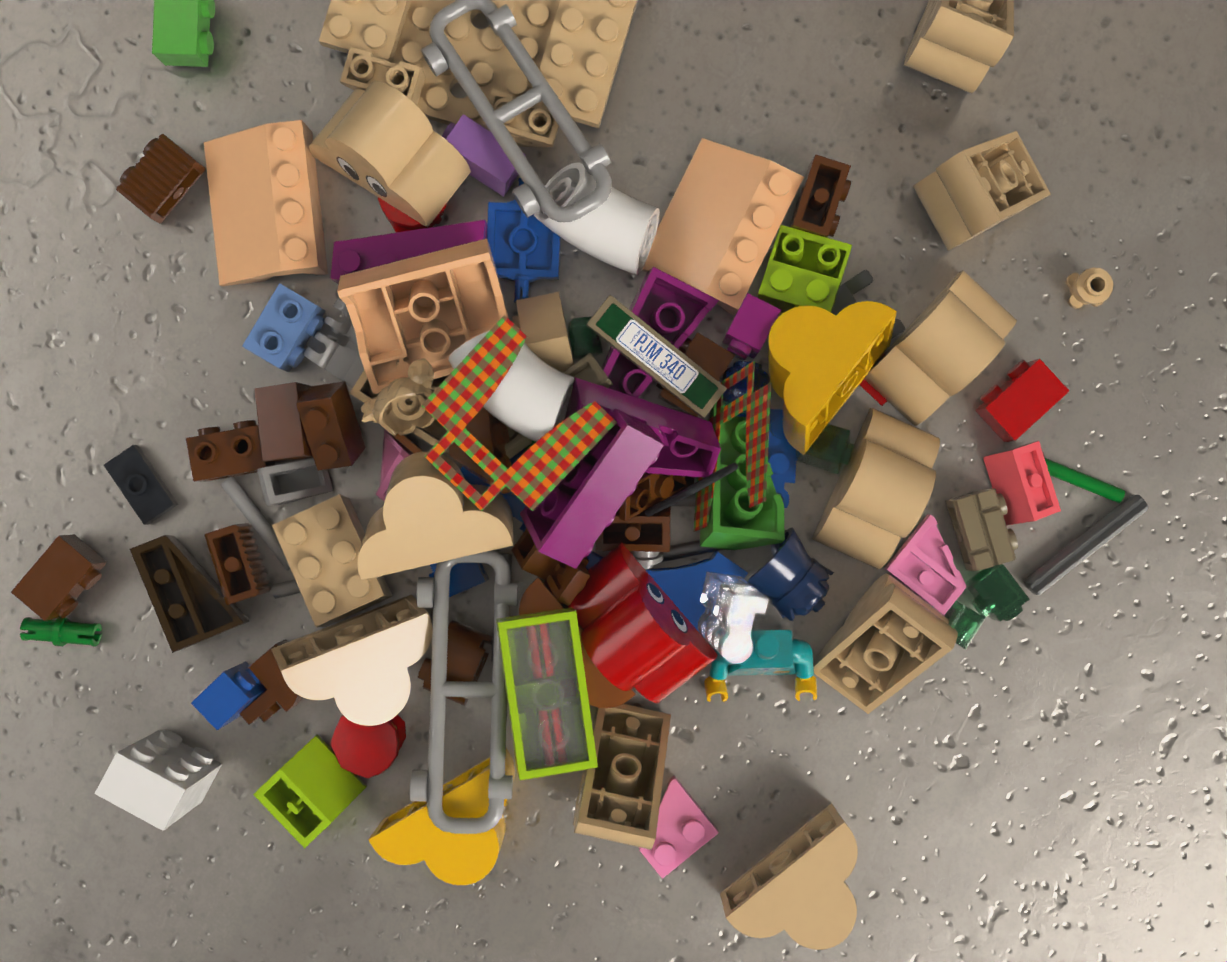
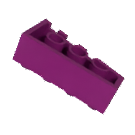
[330,220,487,284]
[601,267,719,398]
[565,377,721,478]
[520,408,664,569]

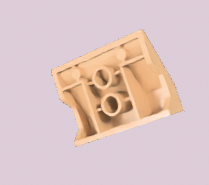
[204,120,328,286]
[643,138,804,316]
[337,239,509,395]

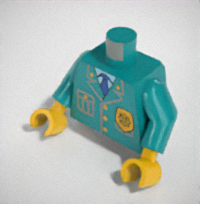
[704,630,817,702]

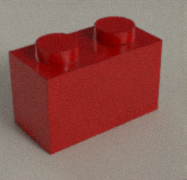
[975,358,1069,442]

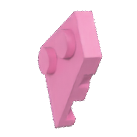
[884,514,967,615]
[639,776,719,879]

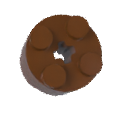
[417,620,494,706]

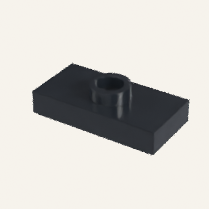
[104,445,178,525]

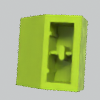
[758,225,852,313]
[253,734,367,848]

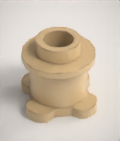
[1066,267,1113,309]

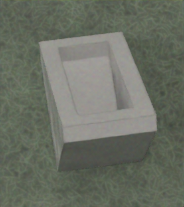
[257,458,333,506]

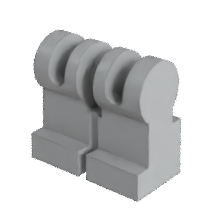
[303,298,364,388]

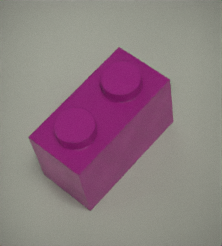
[722,293,781,360]

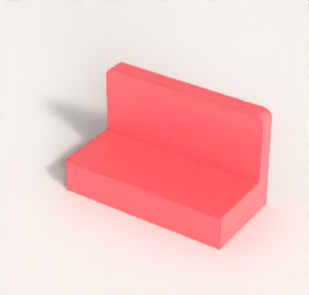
[983,441,1061,525]

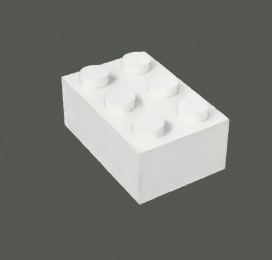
[94,730,222,831]

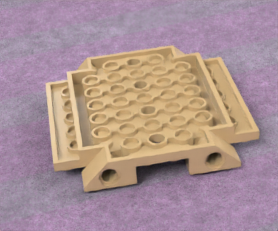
[319,0,638,147]

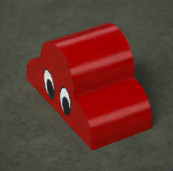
[568,543,718,703]

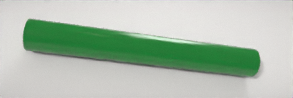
[1045,458,1125,503]

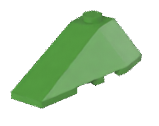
[700,397,785,551]

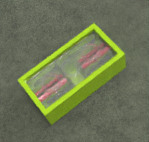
[496,607,598,781]

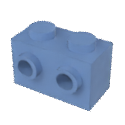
[242,283,326,372]

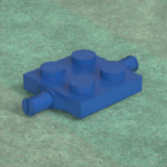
[487,178,561,303]

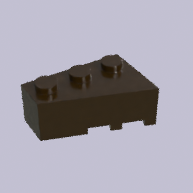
[130,535,250,653]

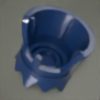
[747,528,834,621]

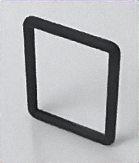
[645,463,738,517]

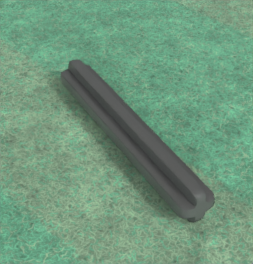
[1024,495,1149,595]

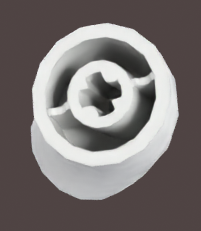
[534,162,660,275]
[449,330,574,442]

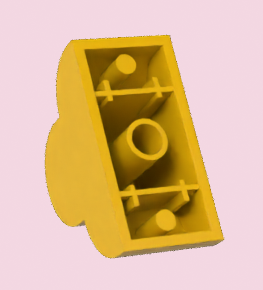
[768,301,897,455]
[368,747,515,885]

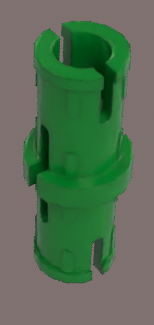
[20,617,102,647]

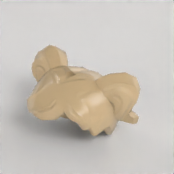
[361,358,435,436]

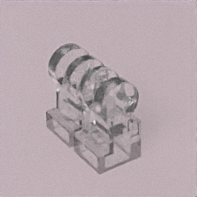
[698,572,768,664]

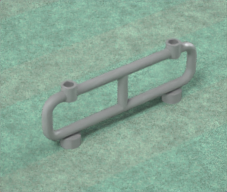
[421,0,612,222]
[410,550,518,834]

